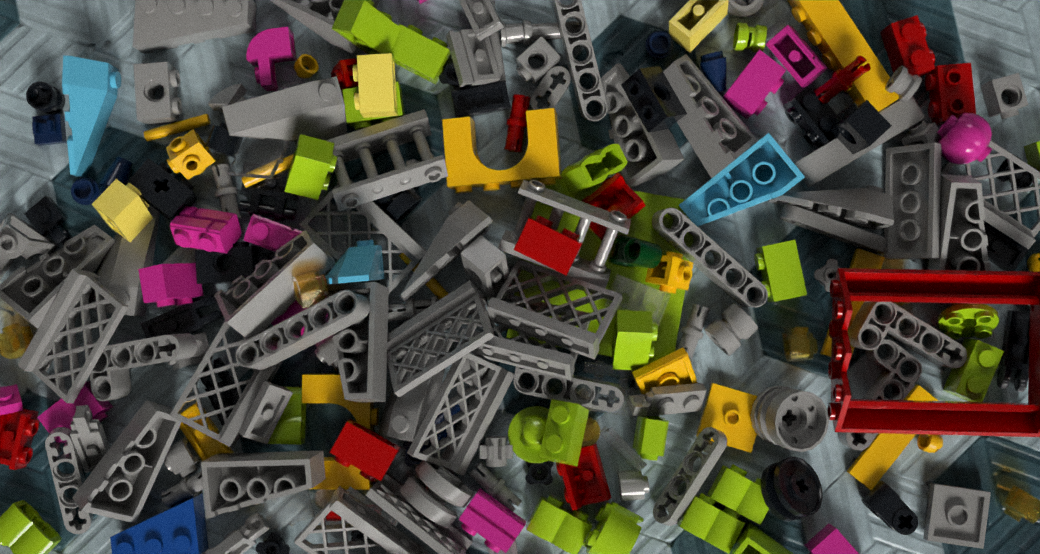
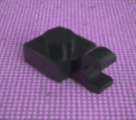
[24,196,73,245]

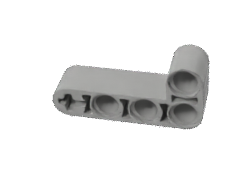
[848,301,967,368]
[89,333,197,401]
[514,339,626,412]
[838,339,922,451]

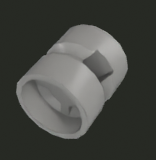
[704,303,758,356]

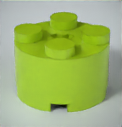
[582,501,644,554]

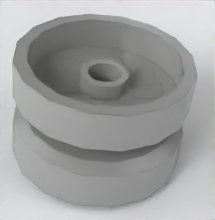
[400,460,474,528]

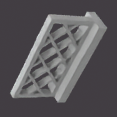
[941,140,1040,249]
[299,178,427,294]
[487,259,622,360]
[18,269,129,403]
[387,280,495,397]
[460,294,590,380]
[169,320,284,449]
[407,353,514,476]
[365,472,473,554]
[294,486,428,554]

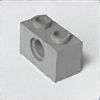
[133,62,182,125]
[460,235,509,301]

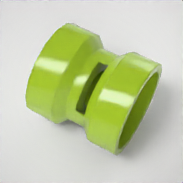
[733,22,767,53]

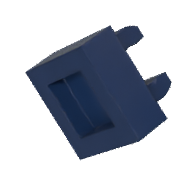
[32,114,67,146]

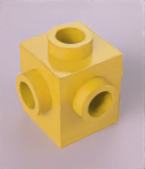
[166,129,215,180]
[645,251,693,294]

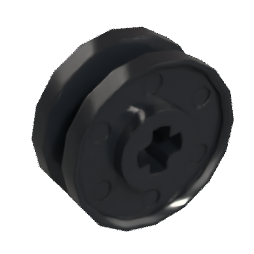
[760,456,823,522]

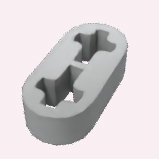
[530,66,571,110]

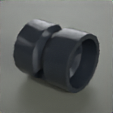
[376,169,423,223]

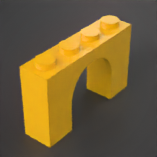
[442,108,562,194]
[302,373,379,490]

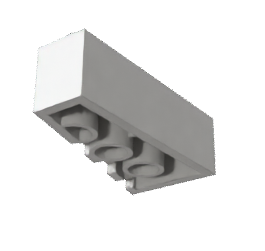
[133,0,257,54]
[663,54,758,179]
[214,230,336,339]
[72,400,181,523]

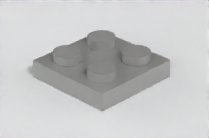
[923,483,991,549]

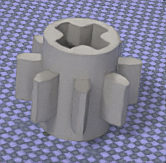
[479,436,513,467]

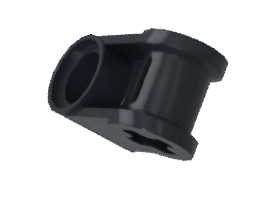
[861,480,918,535]

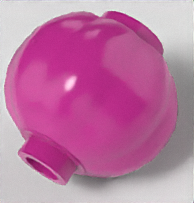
[937,113,992,165]

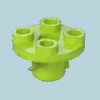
[938,303,999,340]
[508,406,549,463]

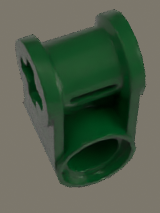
[608,235,662,269]

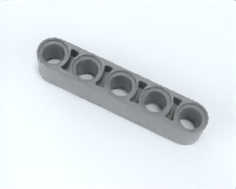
[552,0,607,121]
[794,96,925,187]
[652,208,768,308]
[235,290,370,370]

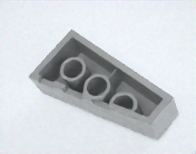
[928,174,991,271]
[322,282,389,403]
[201,451,326,519]

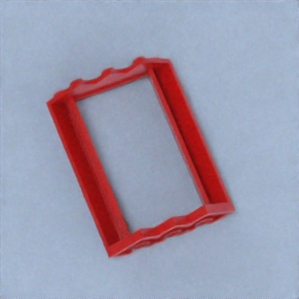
[827,268,1040,437]

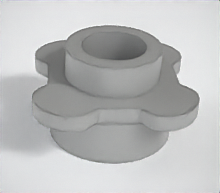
[814,259,839,292]

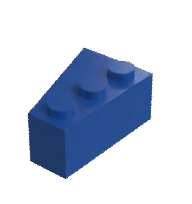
[110,493,209,554]

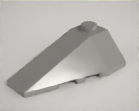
[270,0,379,54]
[222,76,347,142]
[768,185,894,230]
[400,200,493,302]
[89,206,160,316]
[378,332,449,445]

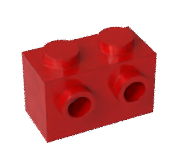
[880,15,935,77]
[925,63,976,126]
[514,215,583,276]
[330,419,401,482]

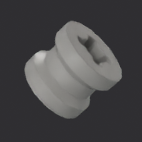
[885,66,922,102]

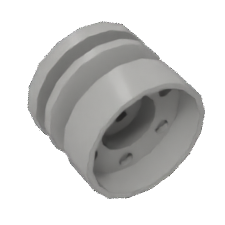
[751,385,829,452]

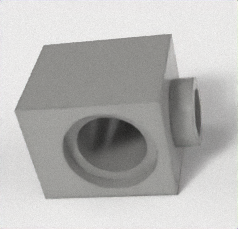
[516,36,560,85]
[981,73,1028,119]

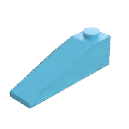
[62,55,121,178]
[679,133,805,227]
[323,240,385,284]

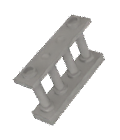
[325,109,448,211]
[498,180,631,288]

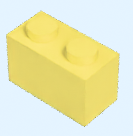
[669,0,729,53]
[353,53,398,118]
[92,179,153,242]

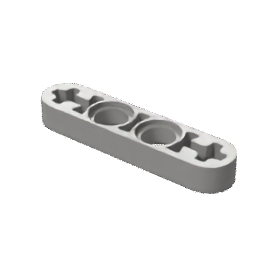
[780,204,888,254]
[45,427,93,534]
[653,427,727,526]

